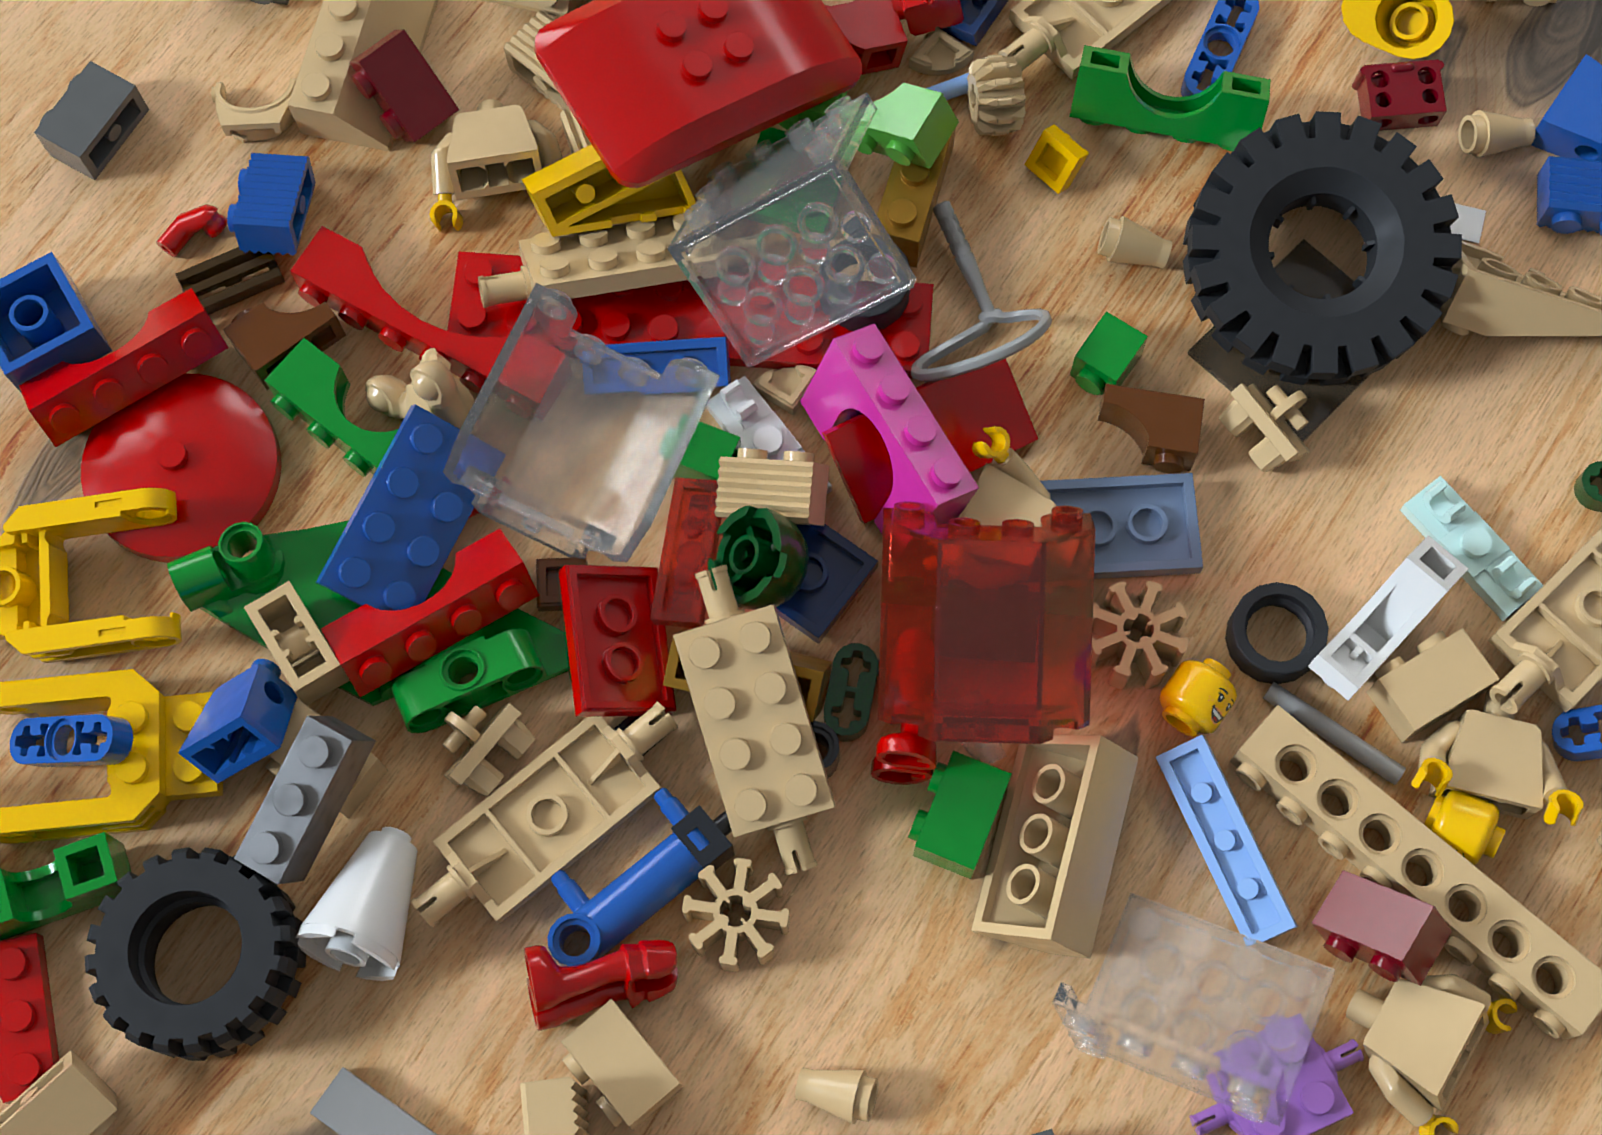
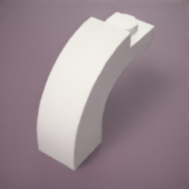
[1308,535,1469,700]

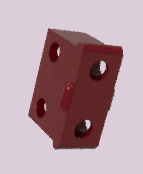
[1352,59,1447,131]

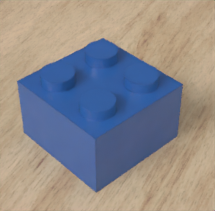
[0,252,112,392]

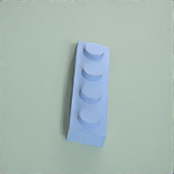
[1156,735,1298,949]

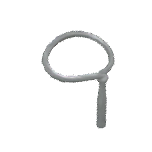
[911,201,1052,382]

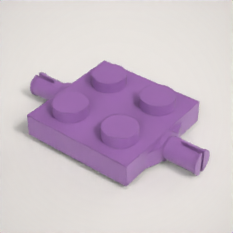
[1189,1014,1364,1135]

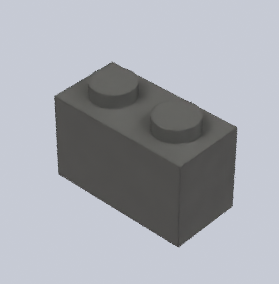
[34,61,149,180]

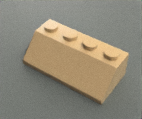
[288,0,438,151]
[971,734,1139,959]

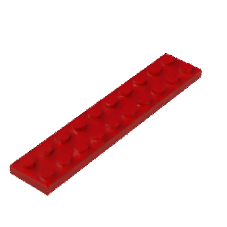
[447,251,934,379]

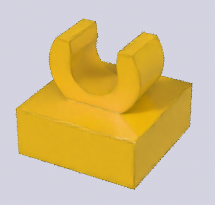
[1024,124,1089,194]

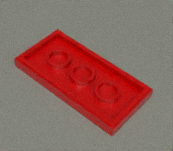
[822,358,1038,524]

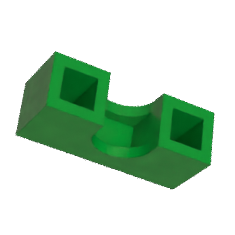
[0,832,131,941]

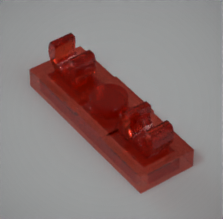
[650,477,722,628]

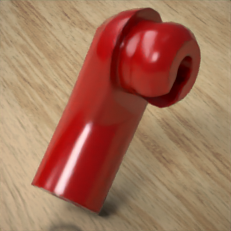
[156,204,228,257]

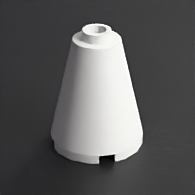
[296,827,418,981]

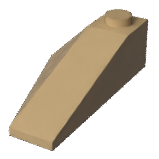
[1439,241,1602,336]

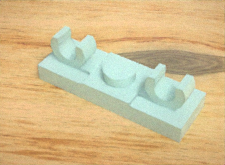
[1400,476,1543,621]

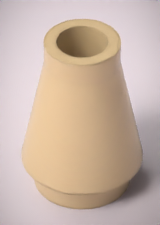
[1458,110,1535,158]
[1097,216,1172,269]
[795,1067,878,1124]

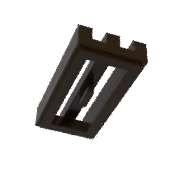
[176,247,285,314]

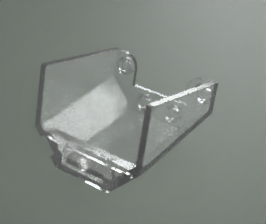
[443,283,720,562]

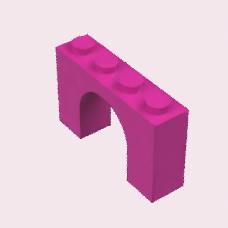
[800,324,979,562]

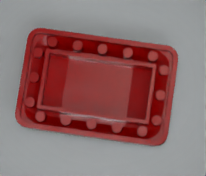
[534,0,862,188]

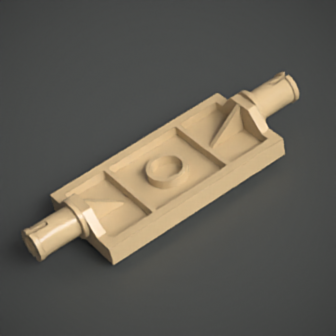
[998,0,1172,80]
[478,211,768,308]
[1488,528,1602,714]
[673,565,836,875]
[411,702,678,927]

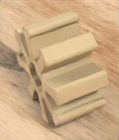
[1083,581,1189,690]
[682,858,790,972]

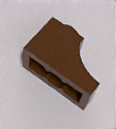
[223,302,346,390]
[1098,384,1205,474]

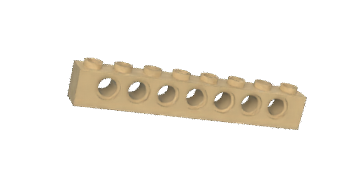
[1230,705,1602,1040]

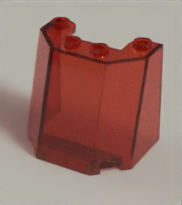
[877,501,1096,744]

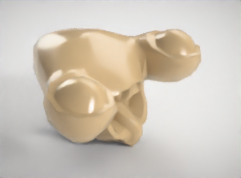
[365,348,476,436]

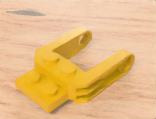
[0,488,182,663]
[0,669,223,844]

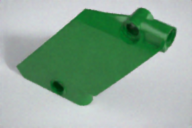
[167,520,569,734]

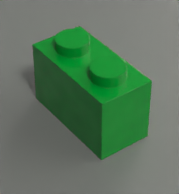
[908,750,1012,879]

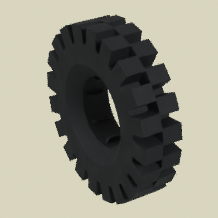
[1183,111,1462,386]

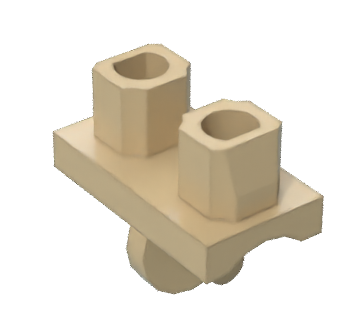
[1219,383,1310,472]
[442,703,535,796]

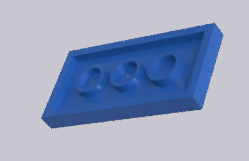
[316,404,503,611]

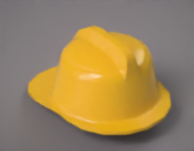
[1341,0,1454,60]

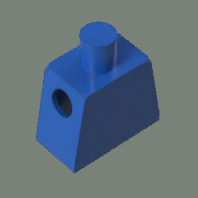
[1531,54,1602,161]
[178,659,297,784]

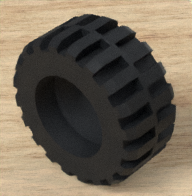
[85,847,307,1061]

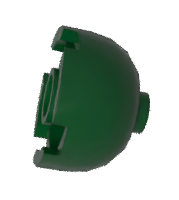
[708,506,809,610]

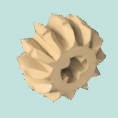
[967,54,1026,136]

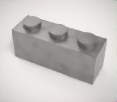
[234,715,376,884]

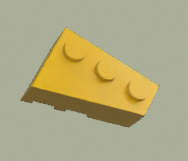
[521,144,701,237]

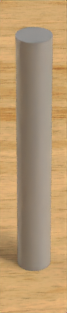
[1263,682,1406,785]

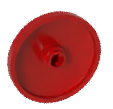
[81,373,282,563]

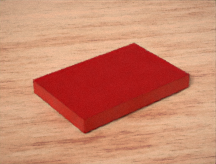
[559,565,677,717]

